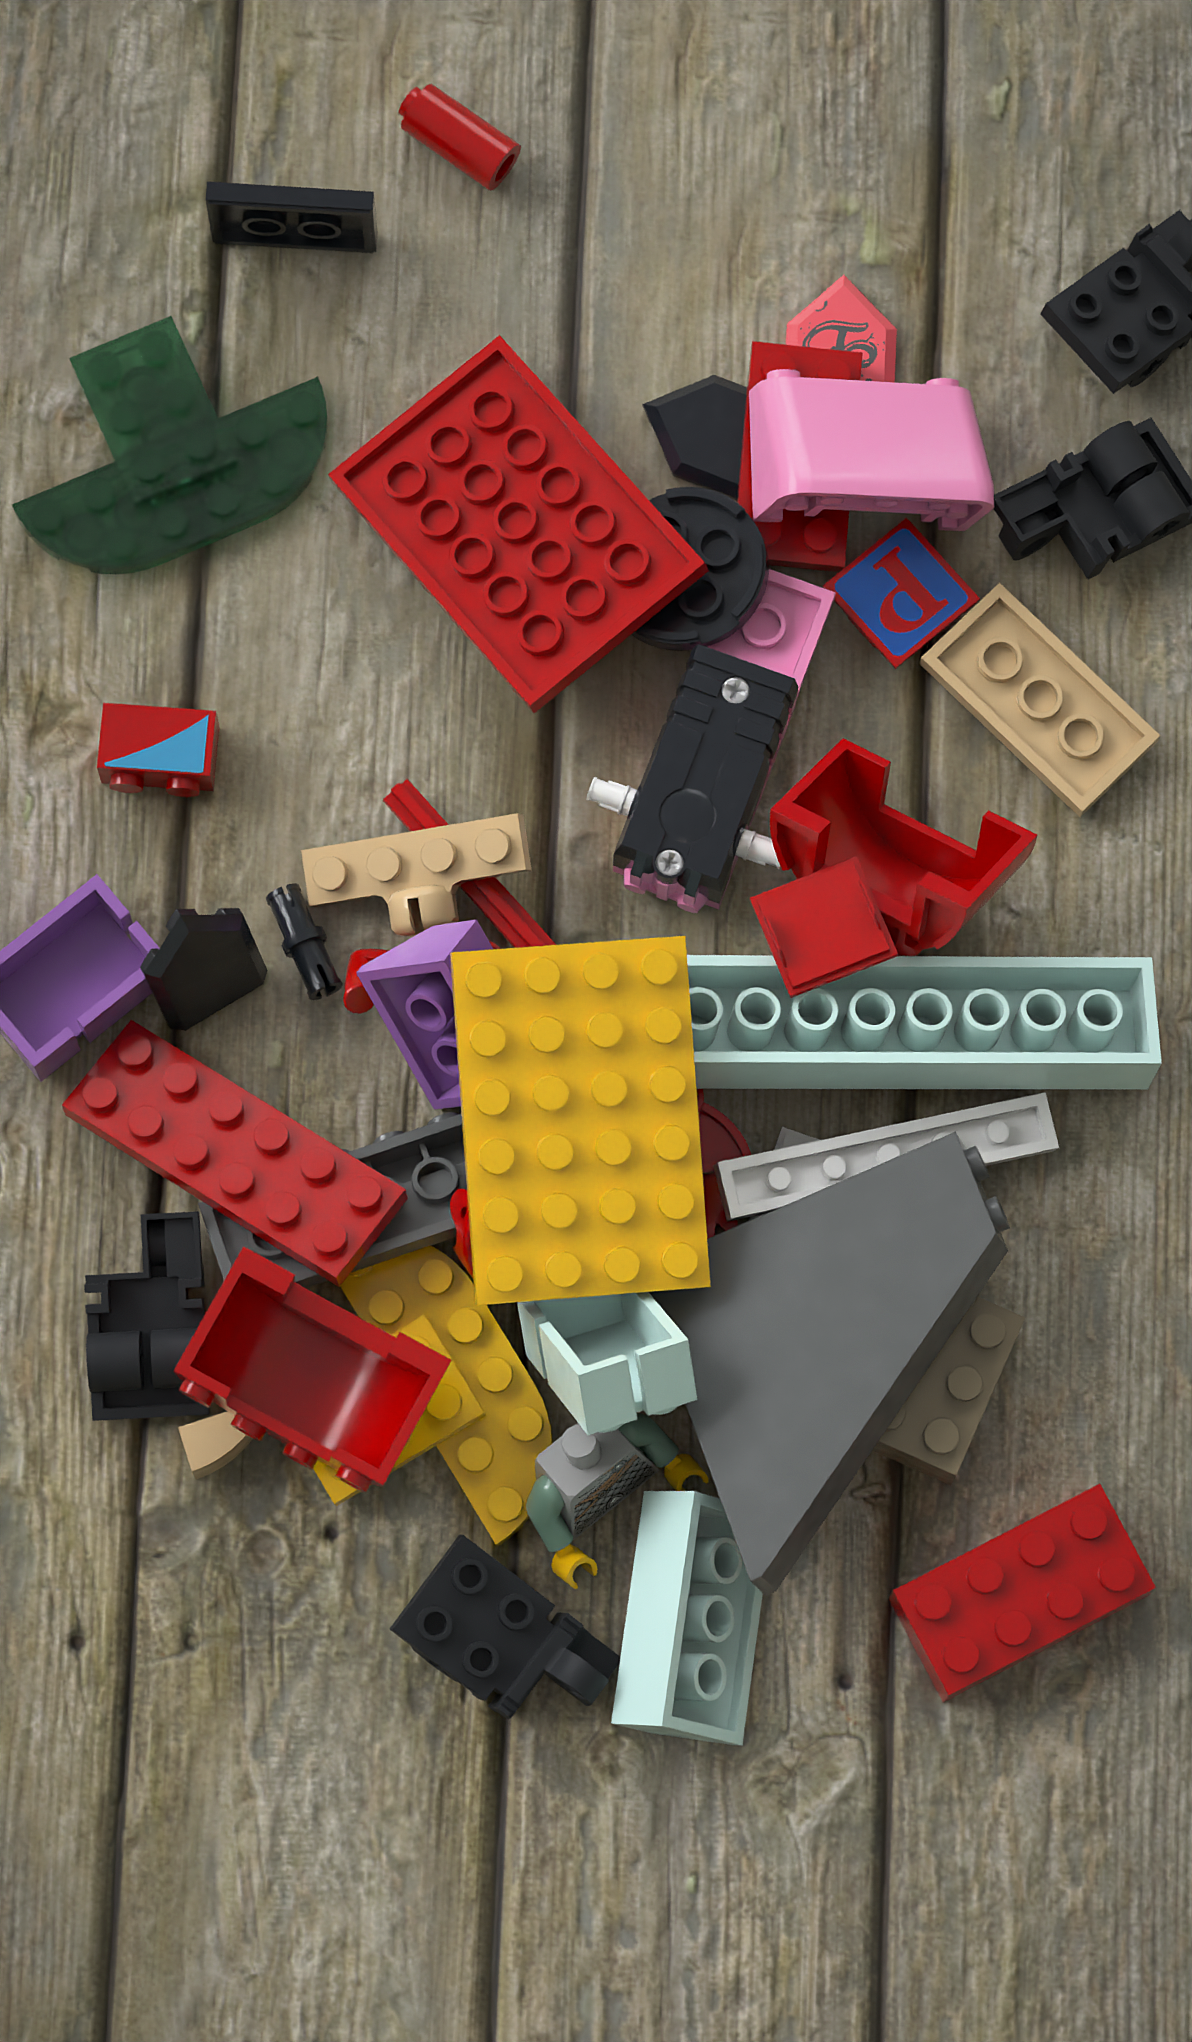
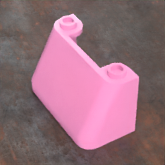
[749,369,994,531]

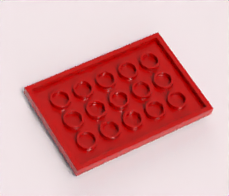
[328,335,708,713]

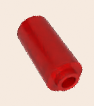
[398,84,521,191]

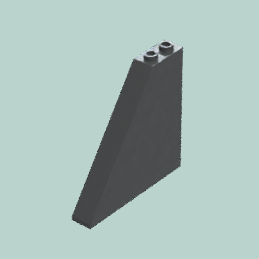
[649,1132,1010,1596]

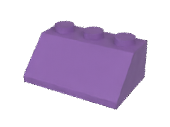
[356,919,493,1110]

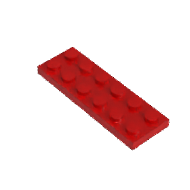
[62,1020,408,1287]

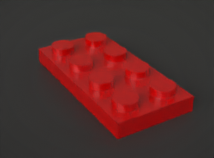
[737,341,863,572]

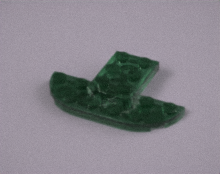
[12,316,328,575]

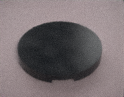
[631,487,769,651]

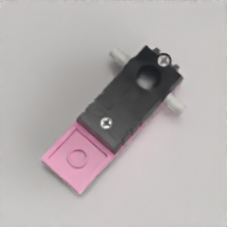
[586,569,836,913]

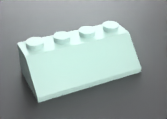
[611,1491,763,1746]

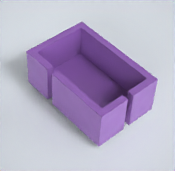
[0,874,159,1082]

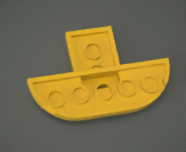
[313,1246,553,1547]

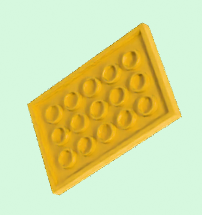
[450,936,711,1305]

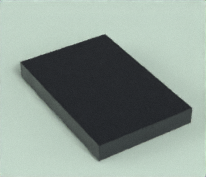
[205,182,378,253]

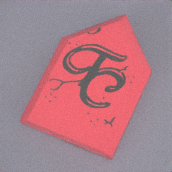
[786,275,897,383]

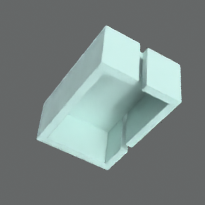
[517,1292,697,1435]

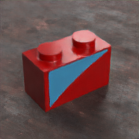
[97,703,219,797]

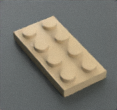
[920,582,1161,817]

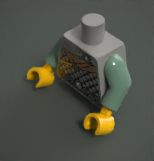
[526,1413,708,1589]

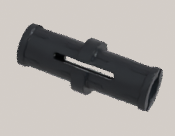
[265,883,343,1000]

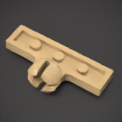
[301,813,532,937]

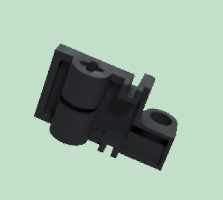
[1040,210,1192,394]
[993,417,1192,579]
[84,1211,210,1421]
[389,1535,620,1719]

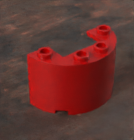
[769,738,1038,956]
[174,1246,452,1493]

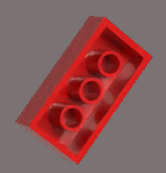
[888,1484,1156,1702]

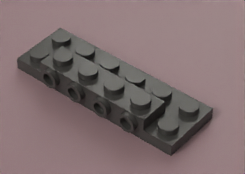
[198,1112,467,1288]

